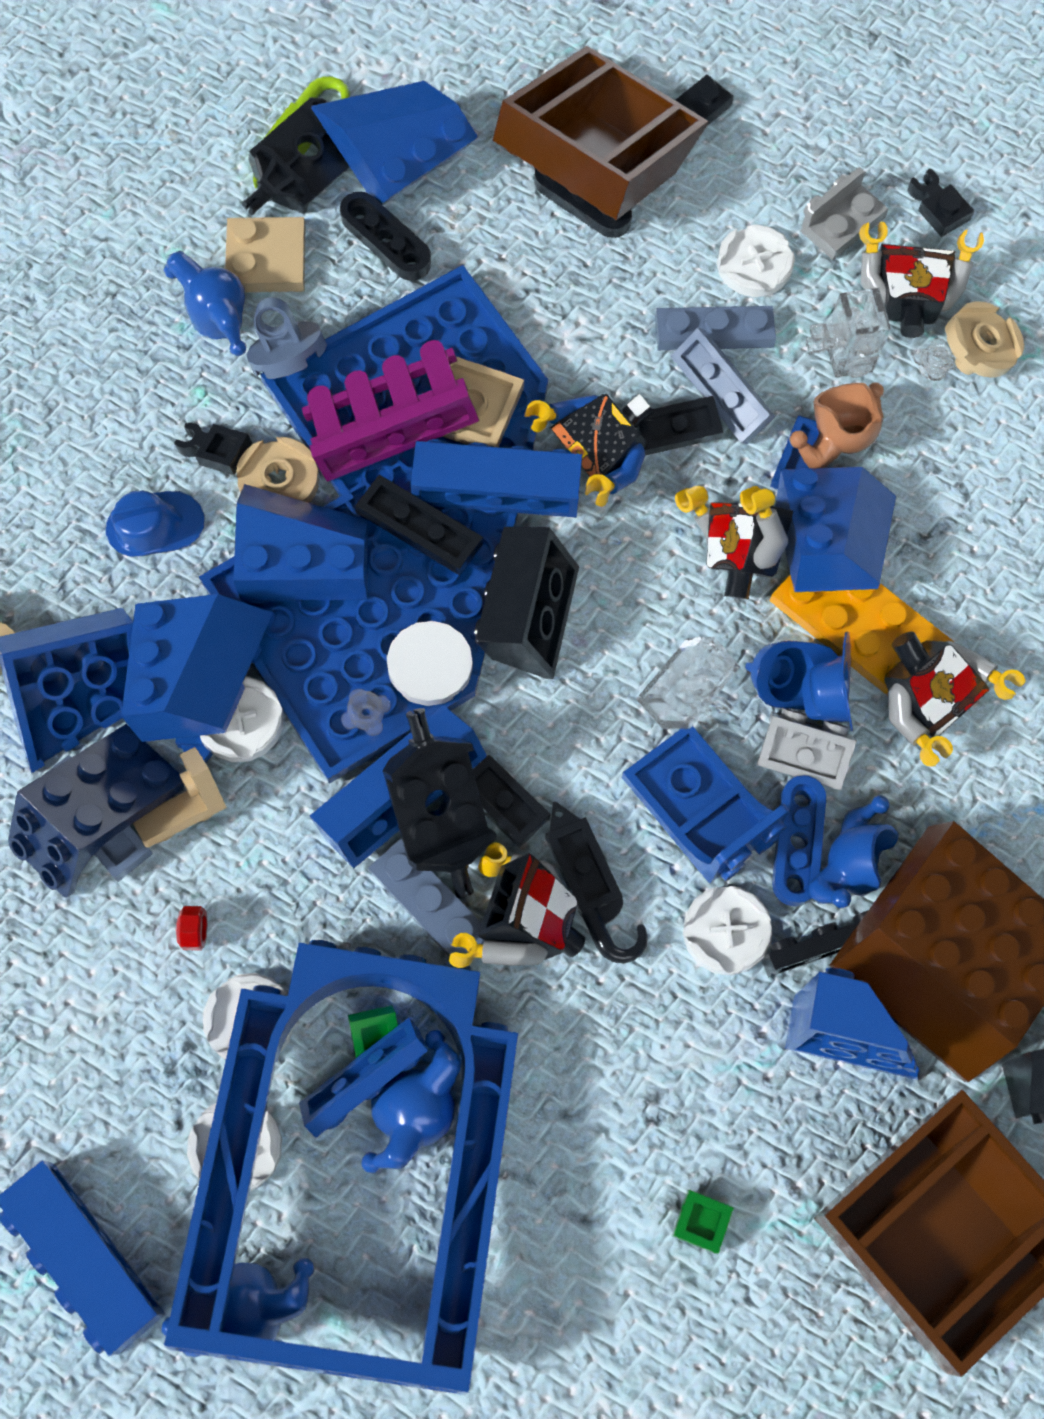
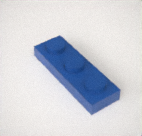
[299,1017,428,1138]

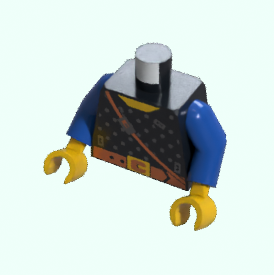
[524,393,654,507]

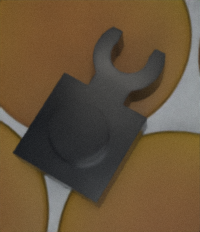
[907,169,975,237]
[174,423,253,475]

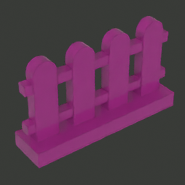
[302,340,480,482]

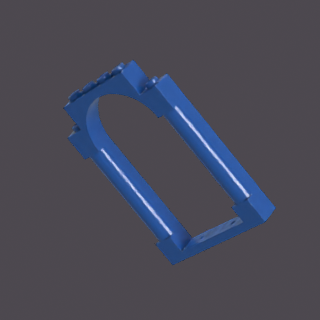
[164,940,518,1395]

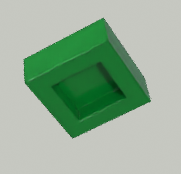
[348,1005,398,1059]
[672,1190,734,1255]

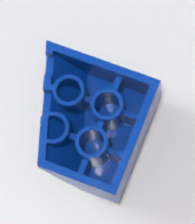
[311,80,478,205]
[775,467,896,592]
[233,484,368,601]
[121,594,276,742]
[0,608,133,773]
[785,968,920,1081]

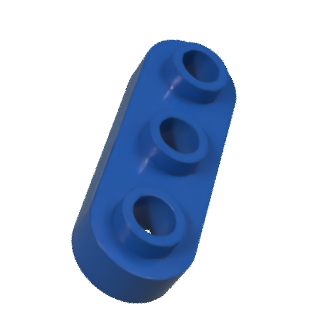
[772,775,826,906]

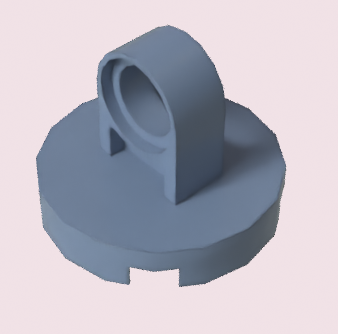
[246,297,327,379]

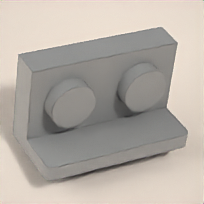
[800,167,888,260]
[757,708,857,790]

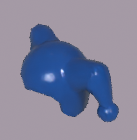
[163,251,247,356]
[809,795,899,909]
[361,1030,461,1174]
[161,1258,314,1357]

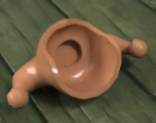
[789,382,884,468]

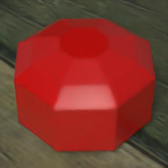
[175,906,208,951]

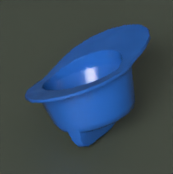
[106,490,205,557]
[802,632,853,731]
[745,640,838,710]

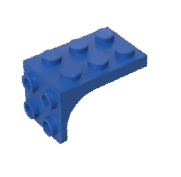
[621,722,790,884]

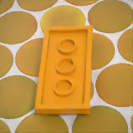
[769,575,954,696]

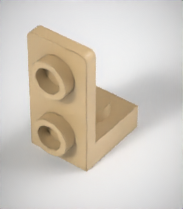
[133,747,227,847]

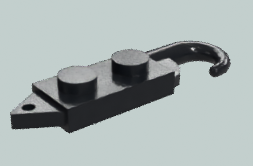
[545,802,648,964]

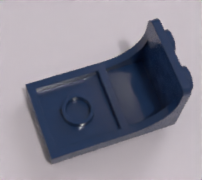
[8,724,184,897]

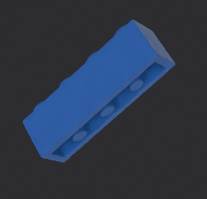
[411,439,582,518]
[309,705,487,868]
[0,1160,166,1356]

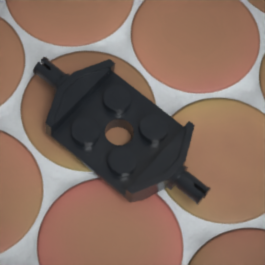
[242,97,350,215]
[383,708,497,898]

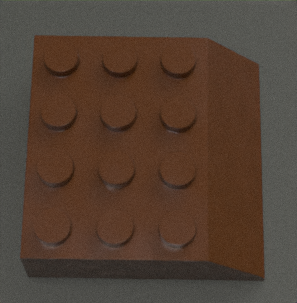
[493,46,708,220]
[829,821,1044,1082]
[814,1089,1044,1377]

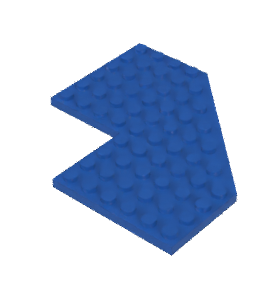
[199,265,548,784]

